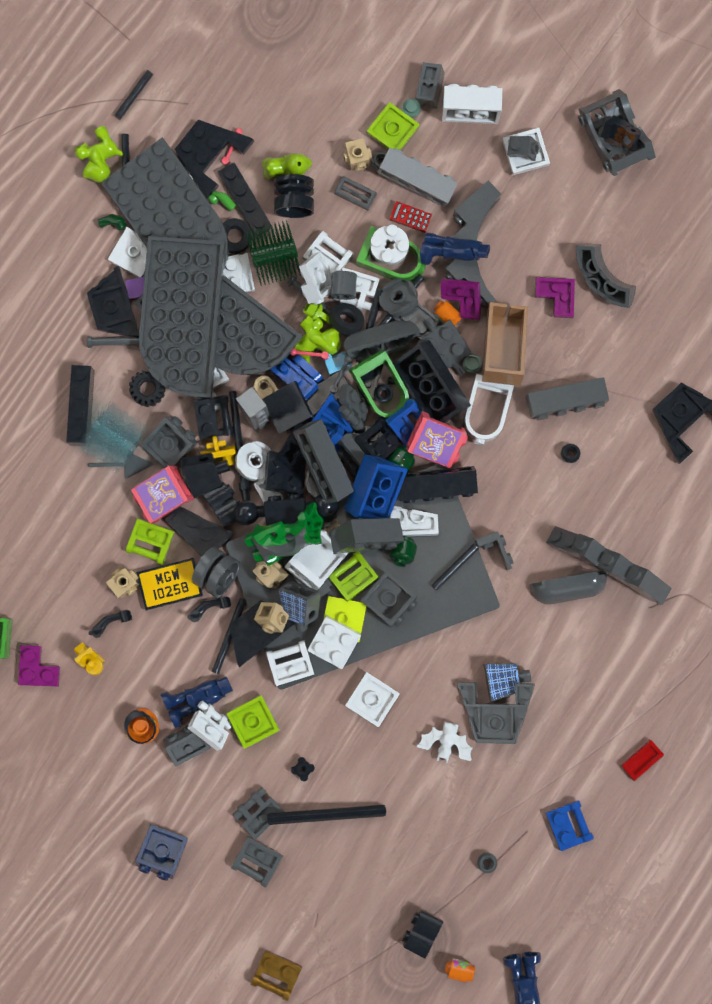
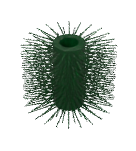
[247,221,301,286]

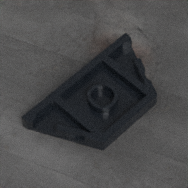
[87,266,139,337]
[230,600,295,667]

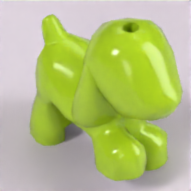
[74,126,123,183]
[261,153,312,180]
[295,316,341,364]

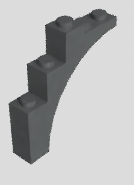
[445,180,501,308]
[546,526,672,605]

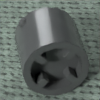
[331,271,357,300]

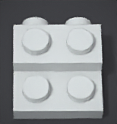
[299,251,332,305]

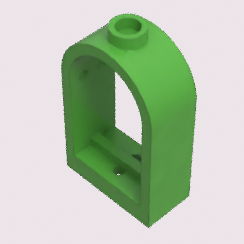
[356,226,426,281]
[349,350,409,418]

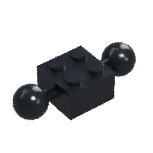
[234,494,338,526]

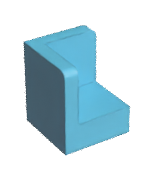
[324,352,352,376]

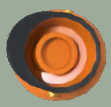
[124,708,159,745]

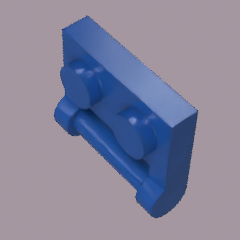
[385,399,421,447]
[546,800,594,851]

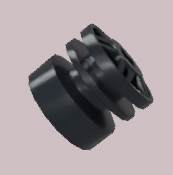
[274,174,314,218]

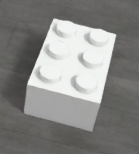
[442,84,502,124]

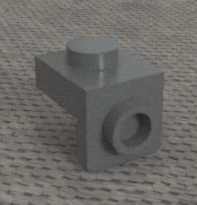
[507,136,539,161]

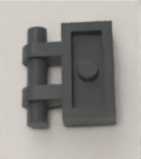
[339,384,368,433]
[232,787,285,840]

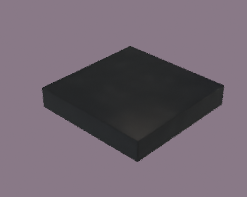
[262,381,313,434]

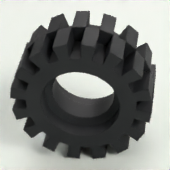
[129,370,166,407]

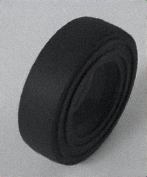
[223,218,252,254]
[329,303,365,335]

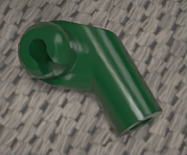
[97,214,126,230]

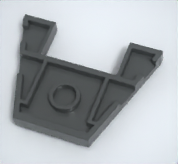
[457,682,535,744]

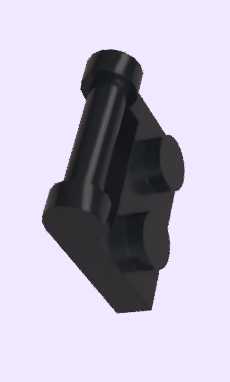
[193,395,234,439]
[355,416,403,459]

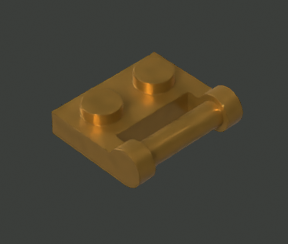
[251,950,302,1001]

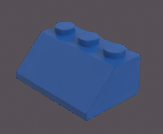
[344,454,408,519]

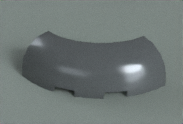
[576,244,636,308]

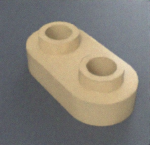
[254,376,278,401]

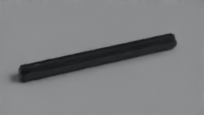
[267,805,386,825]

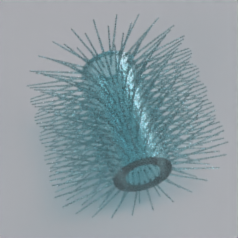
[80,401,148,473]

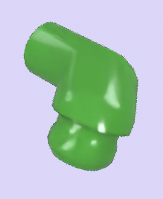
[208,191,236,211]

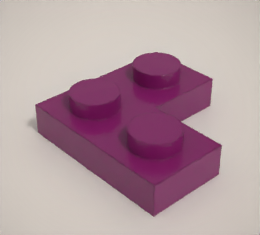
[535,277,575,318]
[440,278,481,320]
[18,645,60,687]

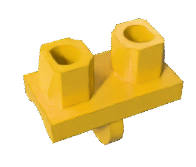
[200,436,236,465]
[73,642,105,676]

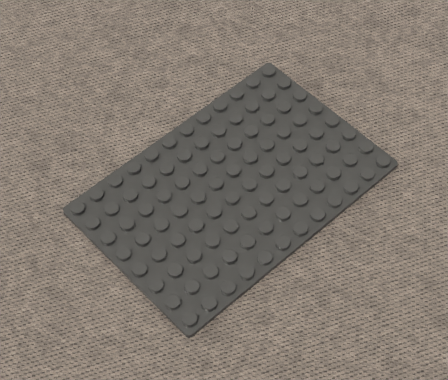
[226,464,500,690]

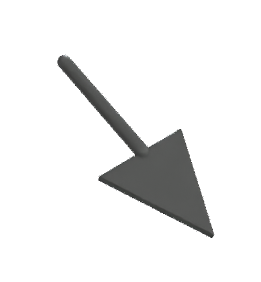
[88,451,153,479]

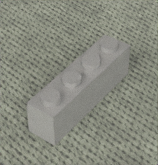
[377,148,458,208]
[236,387,271,431]

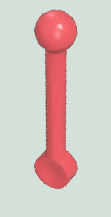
[222,128,242,165]
[290,348,329,360]

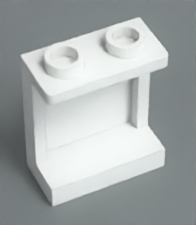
[285,530,348,590]

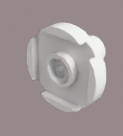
[371,225,409,265]
[235,441,271,481]

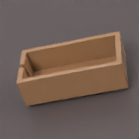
[482,302,528,386]

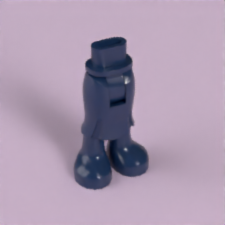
[420,233,490,265]
[161,677,233,728]
[503,952,541,1004]

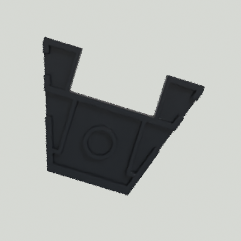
[175,120,254,199]
[652,382,712,464]

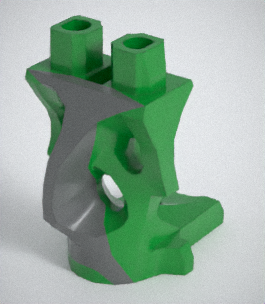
[245,502,323,566]

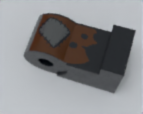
[601,116,641,148]

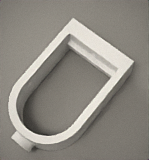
[464,374,514,445]

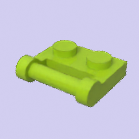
[125,519,175,565]
[328,551,379,602]

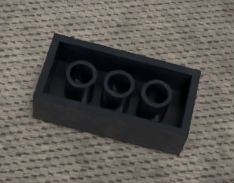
[393,340,471,423]

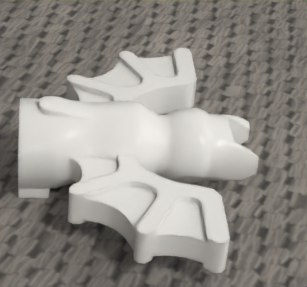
[417,721,473,763]

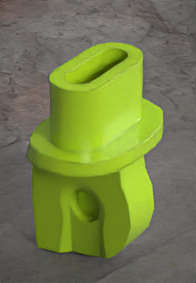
[303,303,331,325]

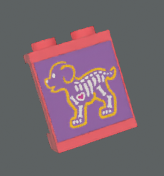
[406,411,468,468]
[131,465,195,524]

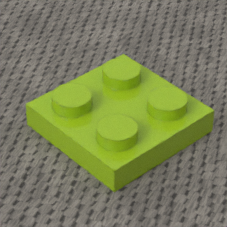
[366,102,420,150]
[226,695,280,749]

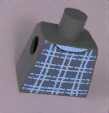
[278,581,320,632]
[483,663,531,701]

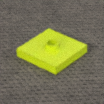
[323,596,366,643]

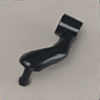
[187,597,231,622]
[89,610,132,638]

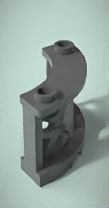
[578,89,656,176]

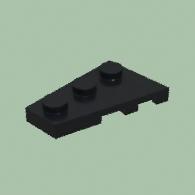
[165,507,234,557]

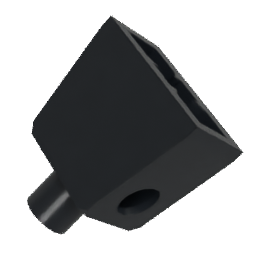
[181,453,230,498]

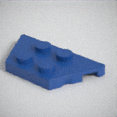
[300,393,353,456]

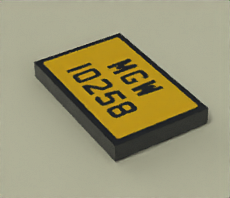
[136,558,203,611]

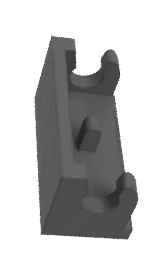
[415,62,445,109]

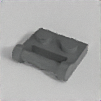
[231,836,283,888]

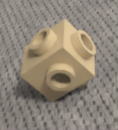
[343,138,372,171]
[253,560,289,589]
[106,568,139,599]
[254,602,289,634]

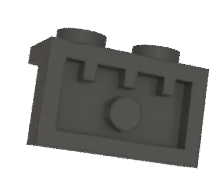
[163,723,211,767]

